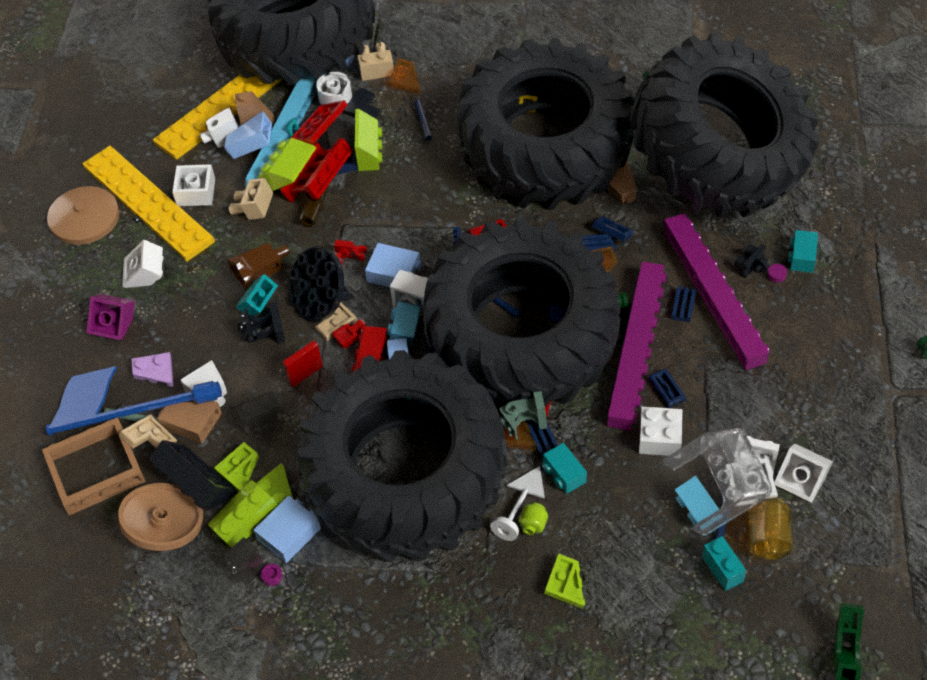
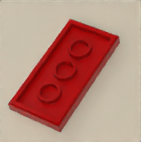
[291,100,348,145]

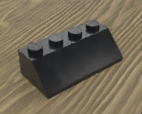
[149,440,237,509]

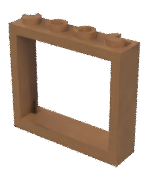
[42,417,146,515]

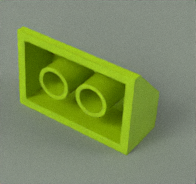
[355,109,383,171]
[257,138,316,191]
[207,480,278,551]

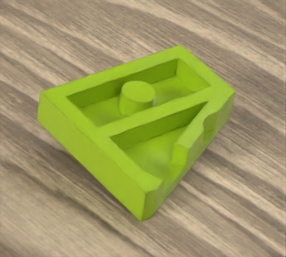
[214,442,259,492]
[257,463,293,505]
[544,554,585,609]

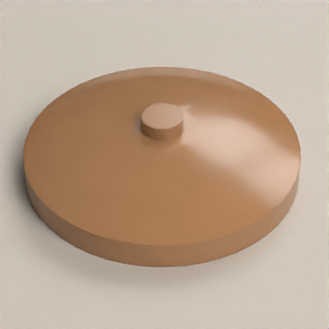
[47,186,119,245]
[118,483,203,551]

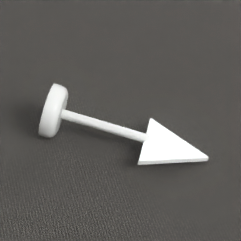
[490,466,545,541]

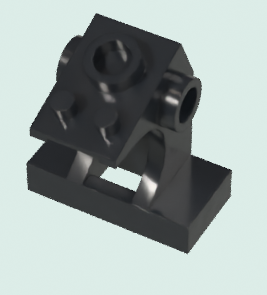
[238,302,285,343]

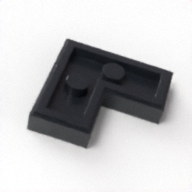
[343,88,381,119]

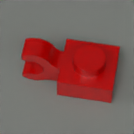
[334,240,367,261]
[332,319,366,349]

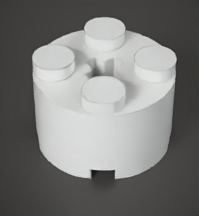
[317,72,352,105]

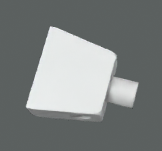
[200,108,239,147]
[181,360,227,407]

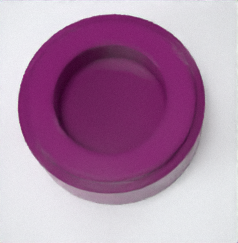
[767,264,787,283]
[261,563,283,586]

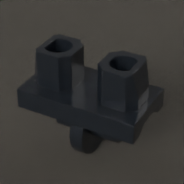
[735,244,769,279]

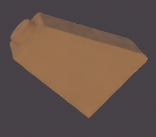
[235,91,276,130]
[607,160,637,204]
[158,402,222,444]

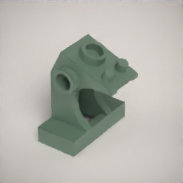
[499,391,548,440]

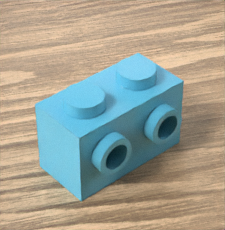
[387,302,421,347]
[675,476,722,528]

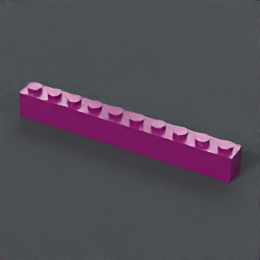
[663,213,770,370]
[607,262,667,431]

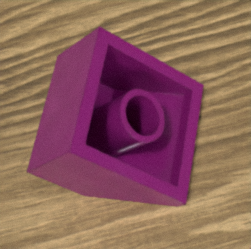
[86,294,135,340]

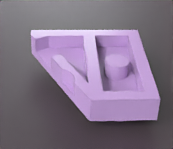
[132,352,174,387]

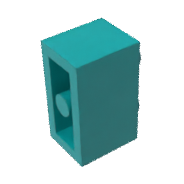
[788,230,818,273]
[236,274,278,316]
[542,443,587,494]
[702,536,746,591]

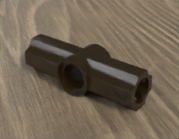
[300,185,329,227]

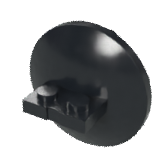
[289,246,352,322]

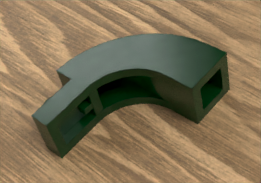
[833,603,865,680]

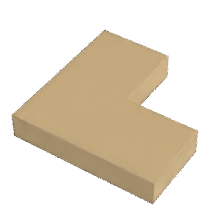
[315,302,357,341]
[119,414,177,449]

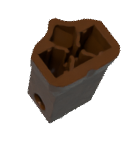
[227,243,290,291]

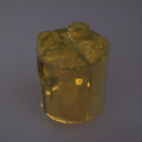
[748,498,793,560]

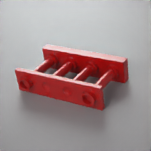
[280,138,353,203]

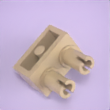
[358,42,394,81]
[229,178,273,220]

